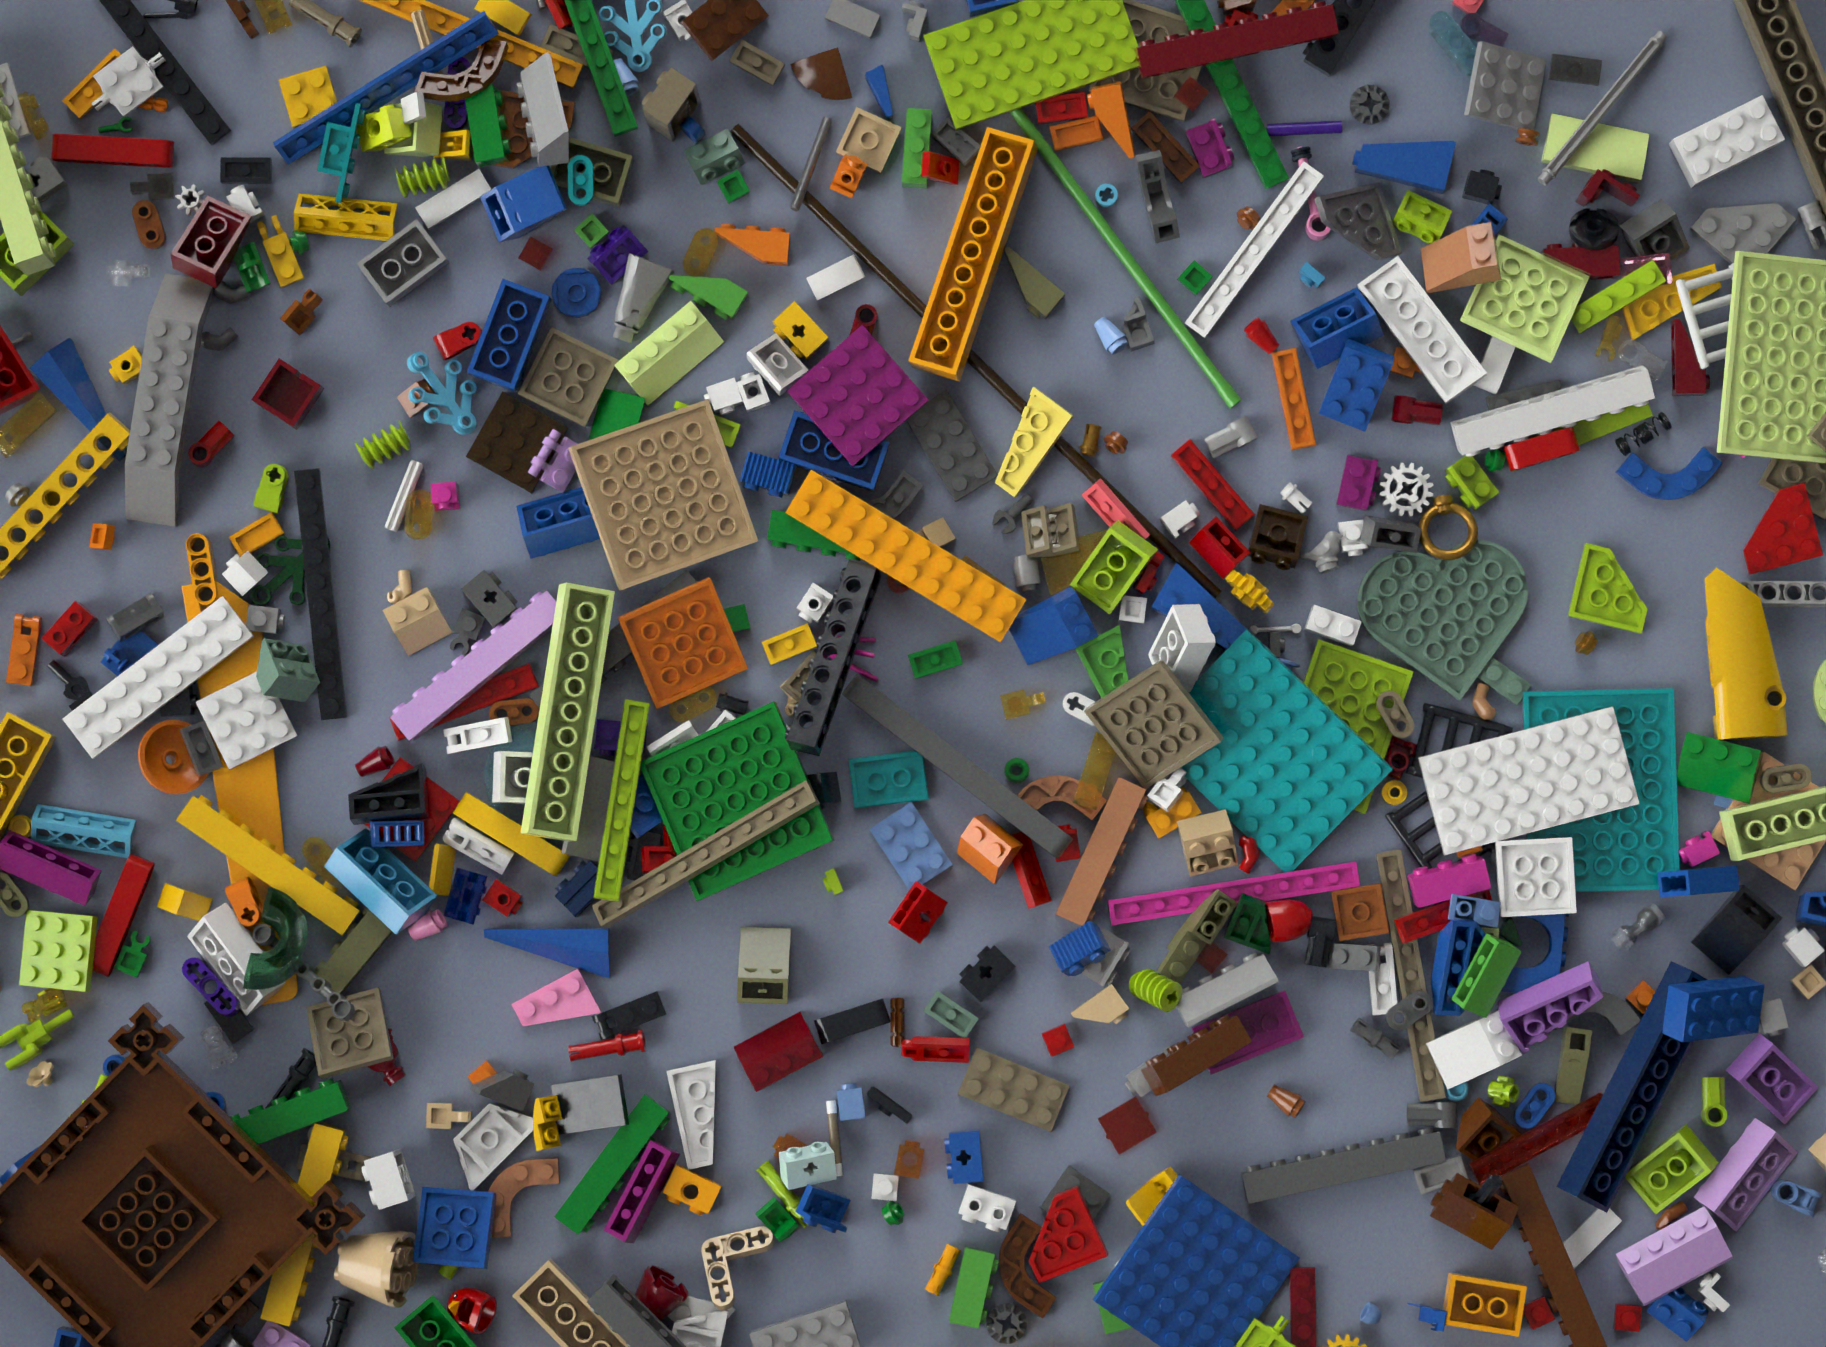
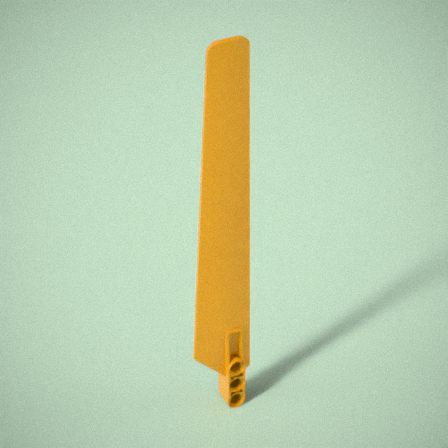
[181,533,298,1005]

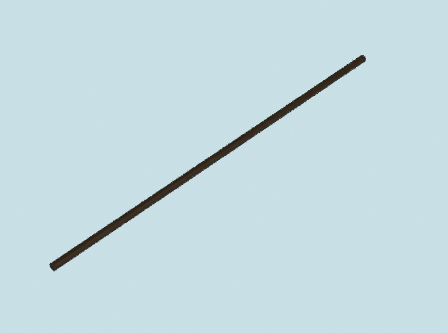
[730,124,1222,598]

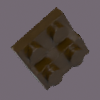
[1248,504,1308,570]

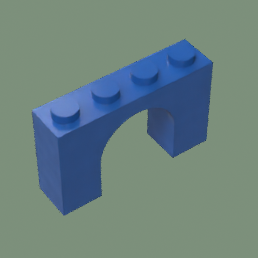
[1501,913,1570,993]

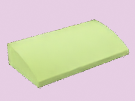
[1541,113,1649,183]

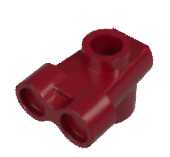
[1386,736,1417,779]

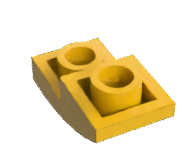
[474,0,532,36]
[533,1095,562,1151]

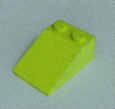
[1070,520,1158,615]
[1625,1124,1719,1214]

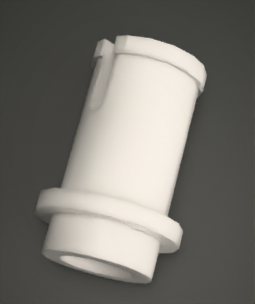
[1280,482,1312,514]

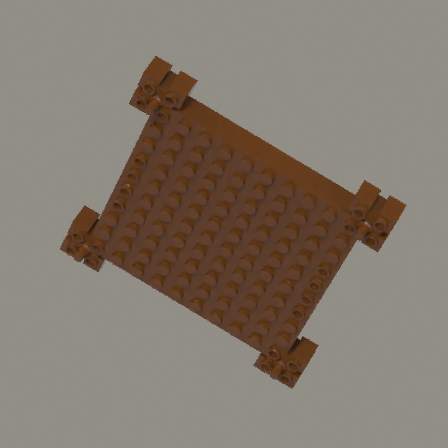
[0,1002,365,1347]

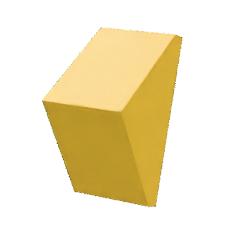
[433,130,473,161]
[157,883,213,921]

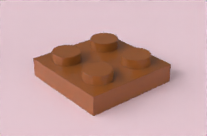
[1331,883,1390,941]

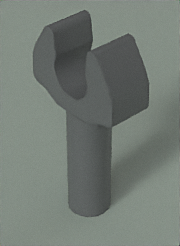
[992,493,1033,534]

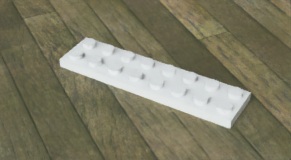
[63,596,254,759]

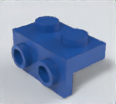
[795,1184,851,1233]
[1646,1287,1709,1342]

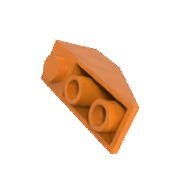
[715,224,790,266]

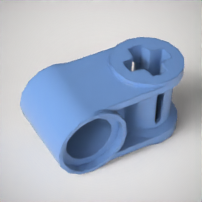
[1771,1180,1823,1218]

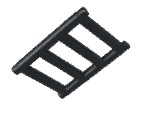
[1406,703,1513,779]
[1385,791,1496,869]

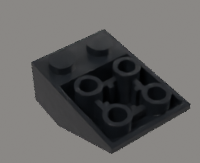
[1691,885,1782,975]

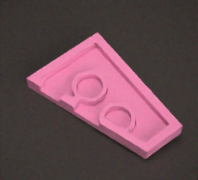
[511,969,602,1026]

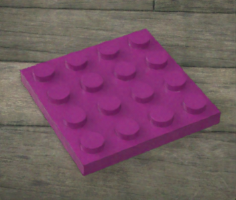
[786,325,929,467]

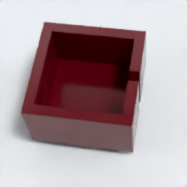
[251,358,324,430]

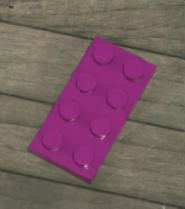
[1191,990,1304,1075]

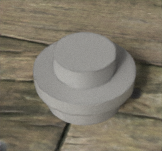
[5,483,29,507]

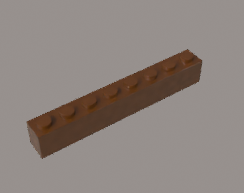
[1500,1163,1607,1347]

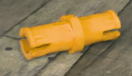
[925,1244,961,1296]

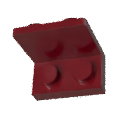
[1575,169,1640,207]

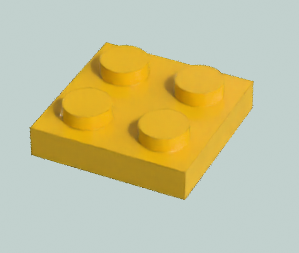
[278,66,337,129]

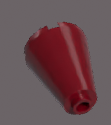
[635,1265,689,1321]

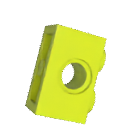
[357,105,412,152]

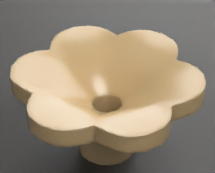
[26,1061,54,1088]

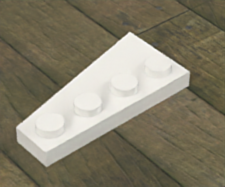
[666,1060,716,1170]

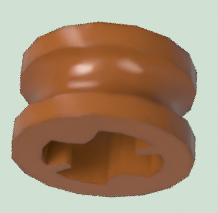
[1515,128,1540,146]

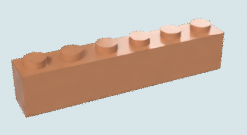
[1055,777,1148,926]

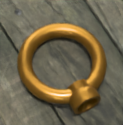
[1418,495,1478,560]

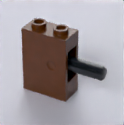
[1430,1173,1519,1250]

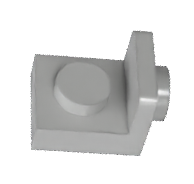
[902,1,928,42]

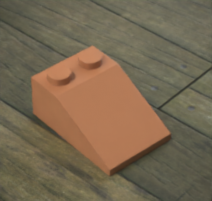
[1420,222,1501,294]

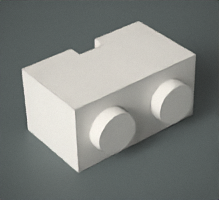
[1304,605,1362,647]

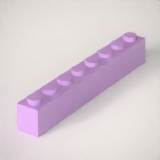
[390,591,556,743]

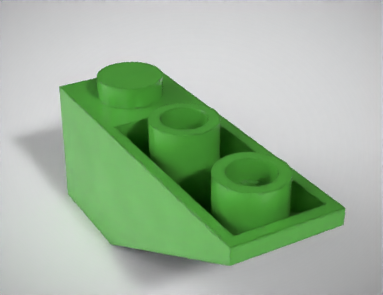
[668,275,749,321]

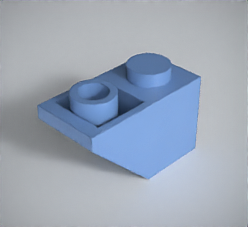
[1448,894,1501,928]

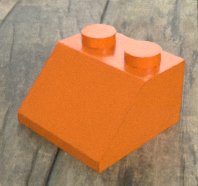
[957,814,1023,884]

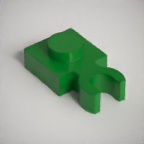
[114,930,151,978]

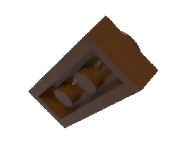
[1131,111,1200,184]

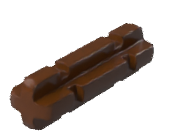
[890,998,904,1047]

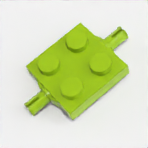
[1235,1315,1296,1347]

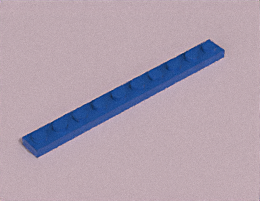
[273,11,499,165]

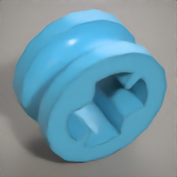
[1095,183,1118,207]

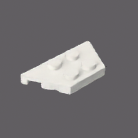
[453,1103,533,1191]
[672,1310,729,1347]

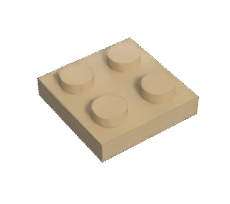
[836,107,902,174]

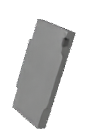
[561,756,615,862]

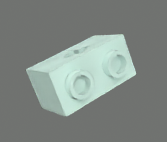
[779,1142,837,1190]

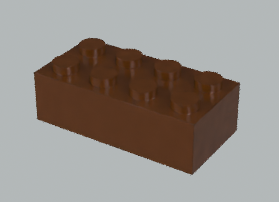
[1141,1015,1252,1096]

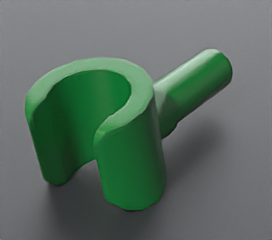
[98,117,133,134]

